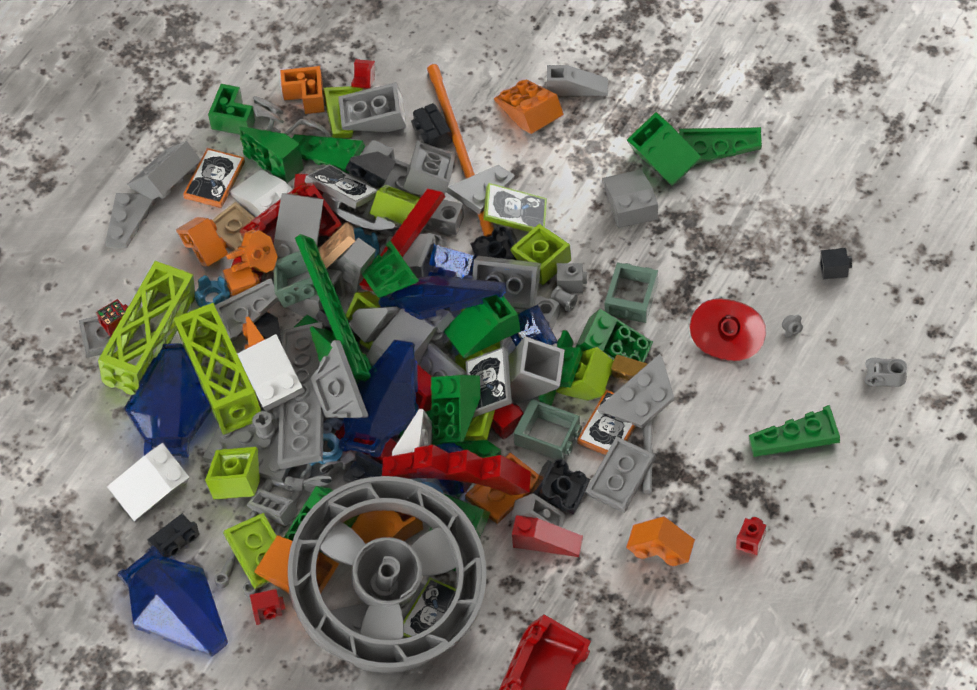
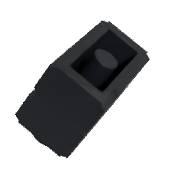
[411,103,452,148]

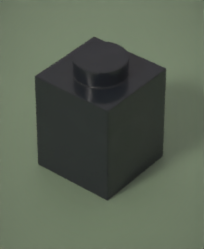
[820,248,852,280]

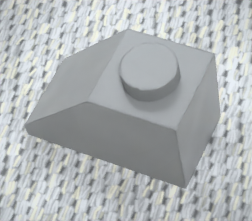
[349,307,400,342]
[511,494,565,527]

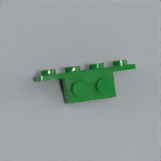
[538,330,583,406]

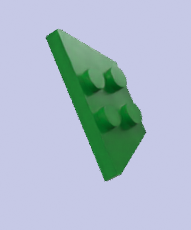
[362,241,419,298]

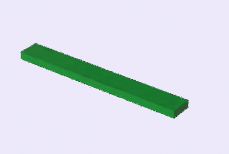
[295,234,371,381]

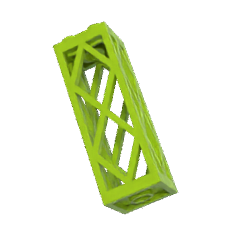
[98,261,195,397]
[173,303,261,435]

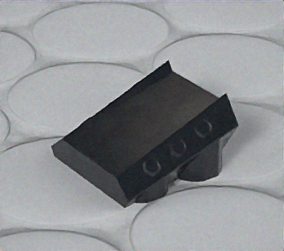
[470,226,518,260]
[530,459,591,515]

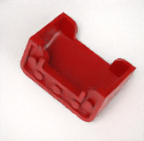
[239,183,342,274]
[499,614,591,690]

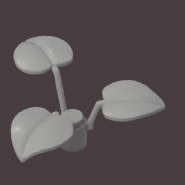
[253,96,332,137]

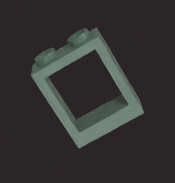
[274,251,318,308]
[605,262,658,323]
[514,399,582,460]

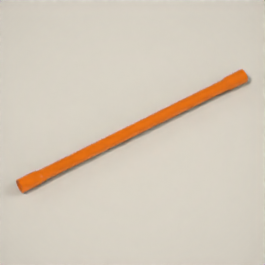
[427,64,495,237]

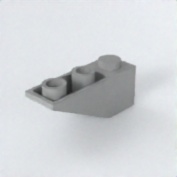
[547,65,608,96]

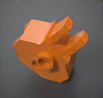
[226,230,278,273]

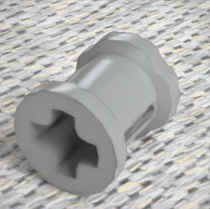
[550,286,578,312]
[252,411,276,440]

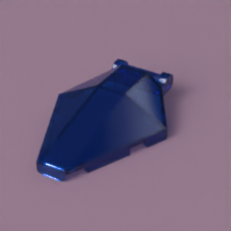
[379,276,507,320]
[338,340,419,457]
[124,343,212,458]
[117,545,228,657]

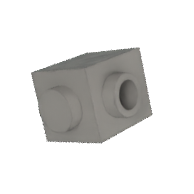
[557,263,587,293]

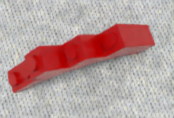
[382,445,531,496]

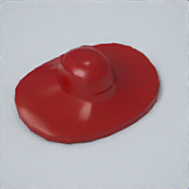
[689,298,766,361]

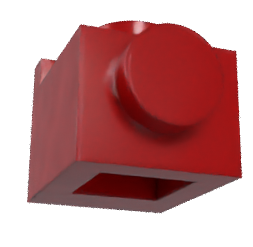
[736,517,767,555]
[250,589,286,625]

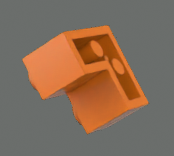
[280,66,325,114]
[176,217,228,267]
[223,267,260,297]
[626,516,695,566]

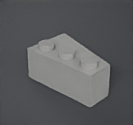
[327,238,376,294]

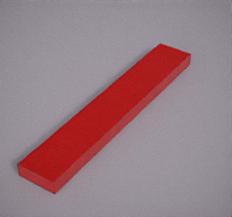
[359,188,446,292]

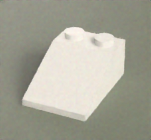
[229,170,292,218]
[238,334,305,412]
[392,409,432,482]
[107,443,189,522]

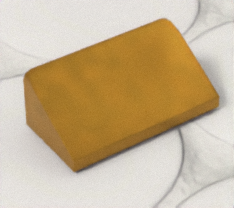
[611,355,647,381]

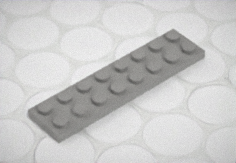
[278,322,325,469]

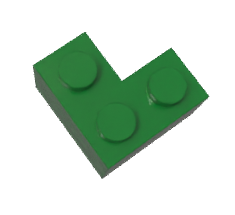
[208,84,255,135]

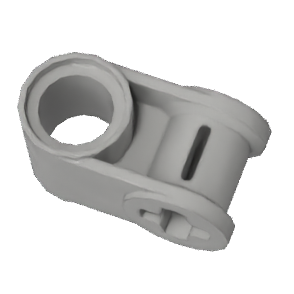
[865,357,907,387]

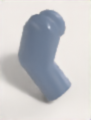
[323,418,344,434]

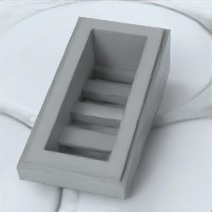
[247,488,298,526]

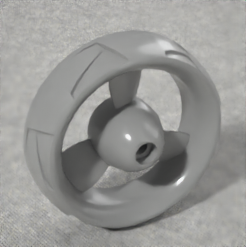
[288,476,486,673]

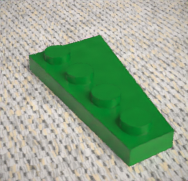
[679,127,762,165]
[292,134,365,174]
[749,405,840,457]

